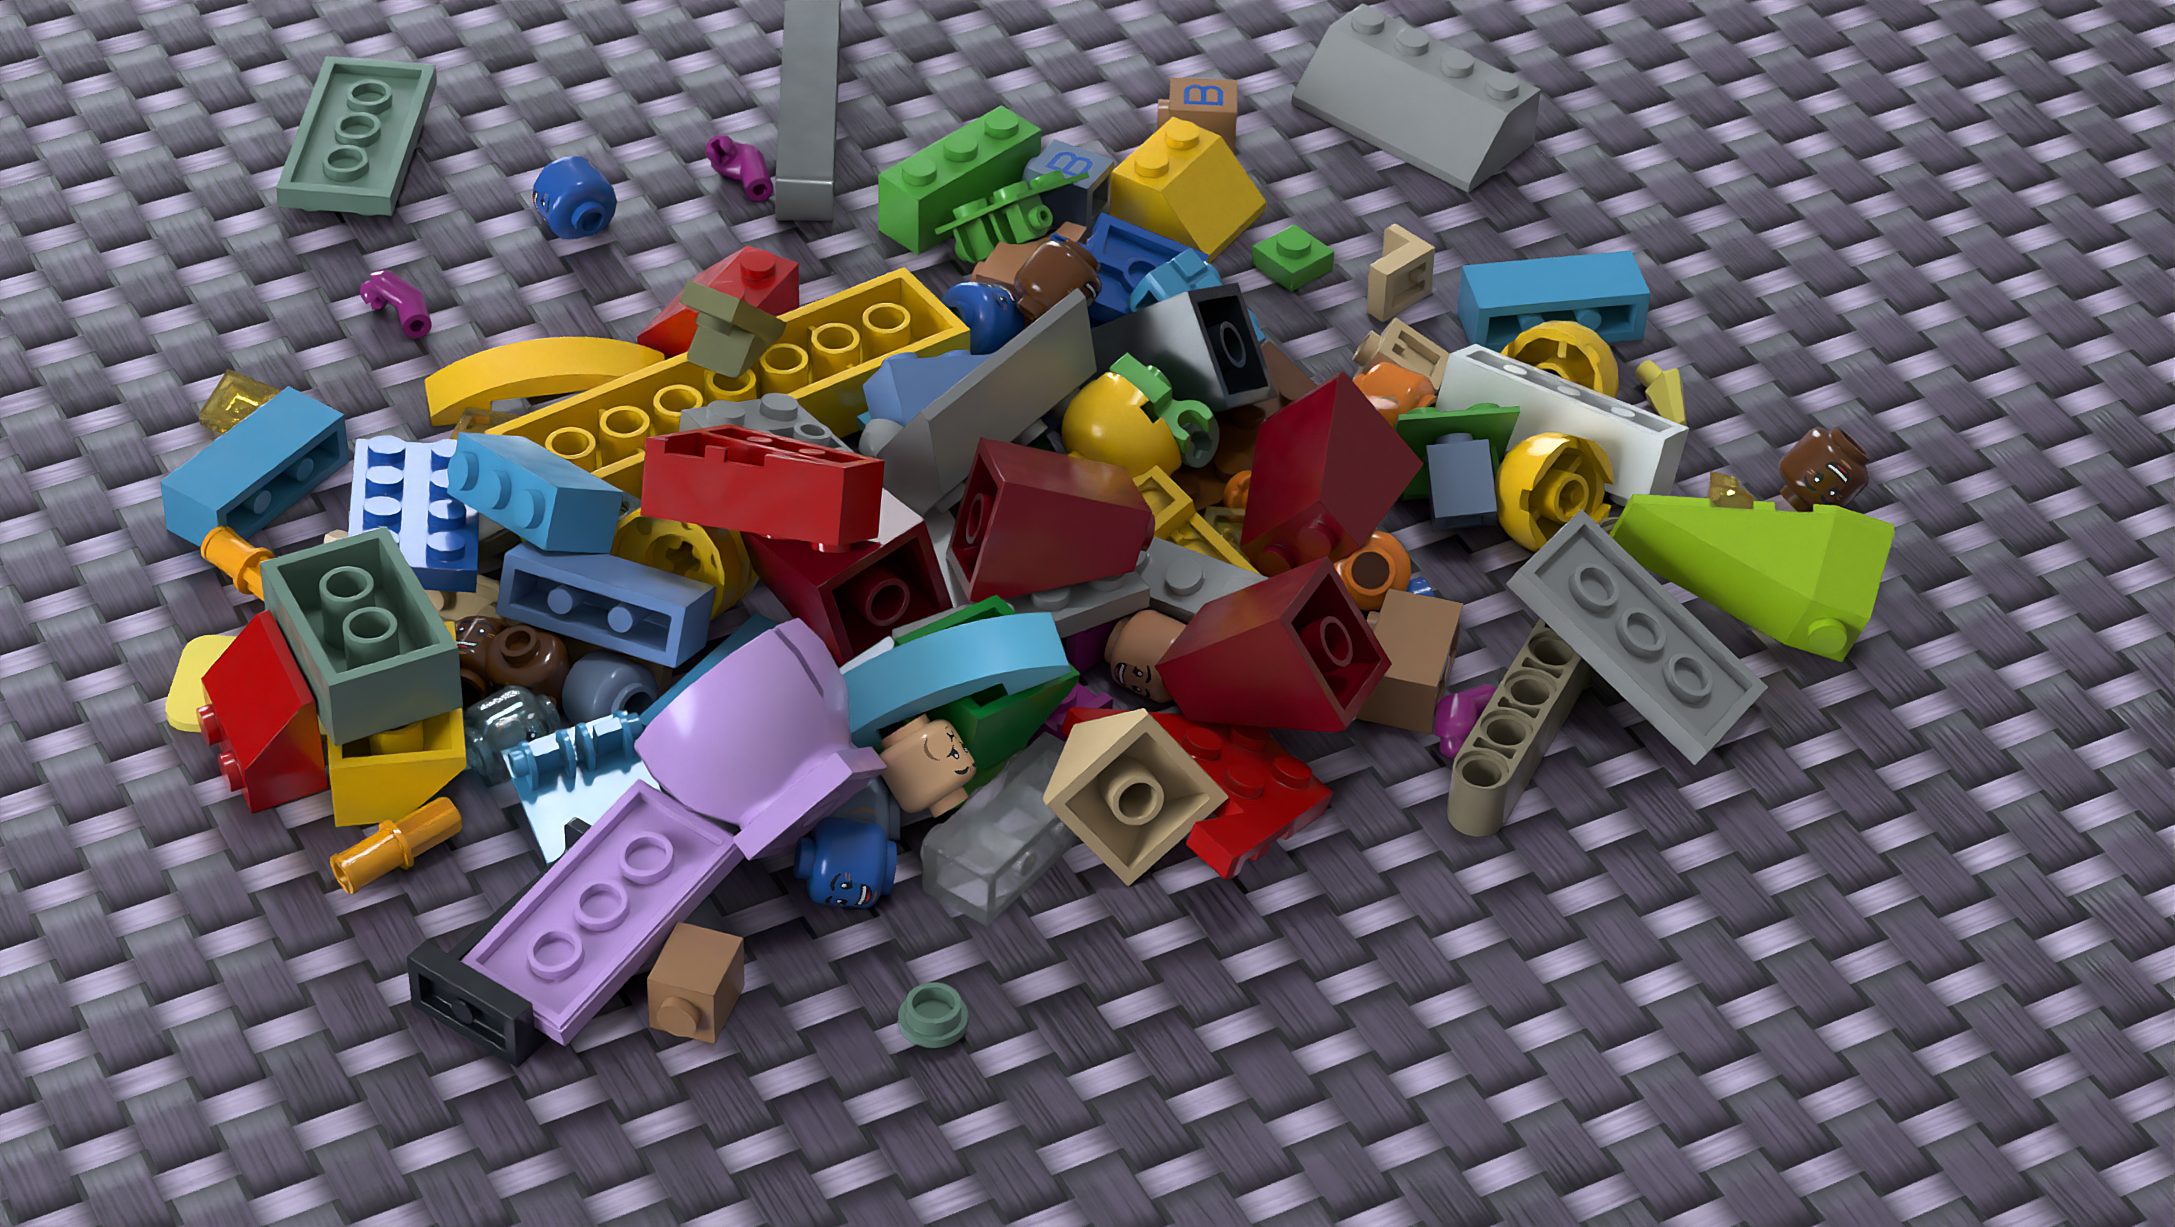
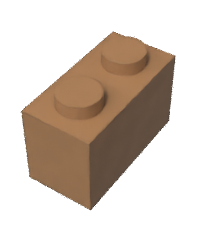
[1355,588,1463,734]

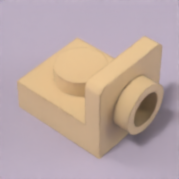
[1366,224,1435,322]
[1352,317,1450,393]

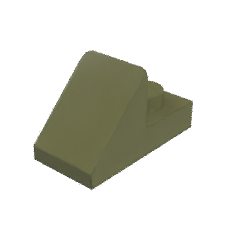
[679,279,787,378]

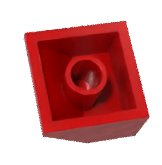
[637,245,799,358]
[196,609,328,814]

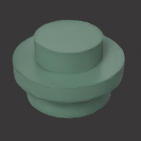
[898,982,968,1048]

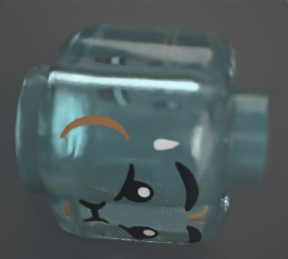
[463,684,561,783]

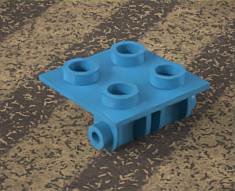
[500,710,661,866]

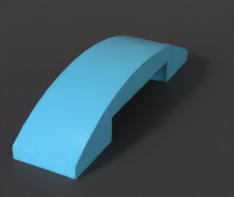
[842,612,1072,748]

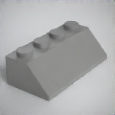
[1291,3,1541,193]
[873,288,1097,516]

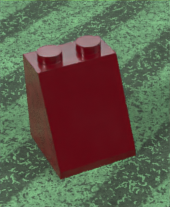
[1239,371,1424,578]
[946,437,1155,603]
[739,488,954,669]
[1154,556,1392,733]

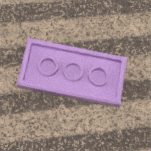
[461,778,745,1046]

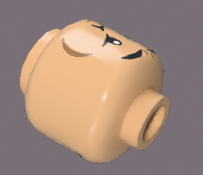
[879,713,977,818]

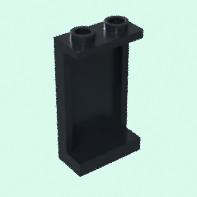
[407,817,592,1068]

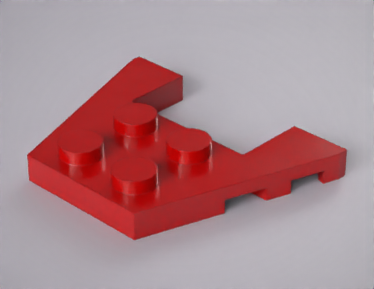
[1060,707,1333,880]

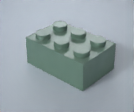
[260,526,463,746]

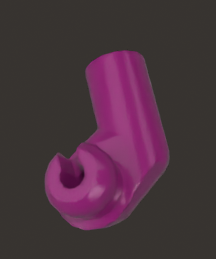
[360,270,432,338]
[1434,684,1496,758]

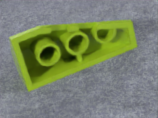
[1609,494,1895,662]

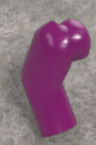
[705,135,774,201]

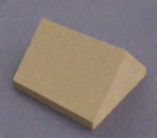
[1042,708,1229,887]

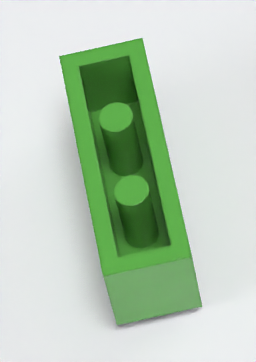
[878,105,1042,255]

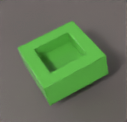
[1252,224,1334,292]

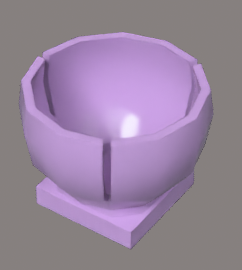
[633,618,888,860]

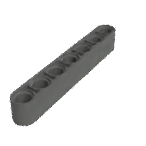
[775,0,841,221]

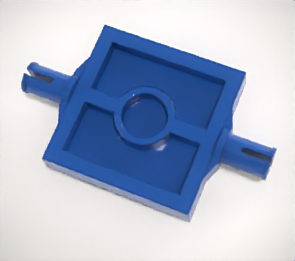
[1050,212,1209,323]

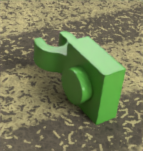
[1110,353,1213,453]

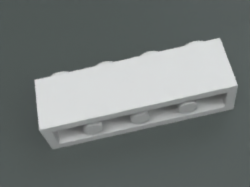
[1435,344,1689,507]

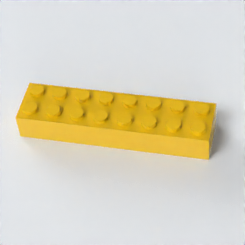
[485,267,970,522]

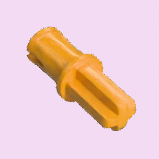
[201,525,276,601]
[329,797,462,895]

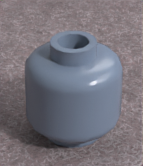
[562,649,659,725]

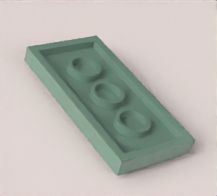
[276,56,437,216]

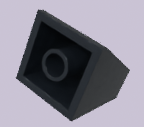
[1079,283,1278,412]

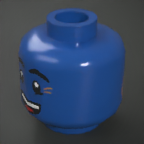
[532,156,617,240]
[941,281,1024,355]
[794,817,897,910]

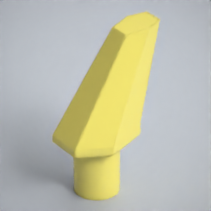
[1635,360,1687,427]

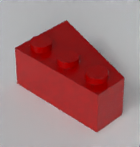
[640,424,885,553]

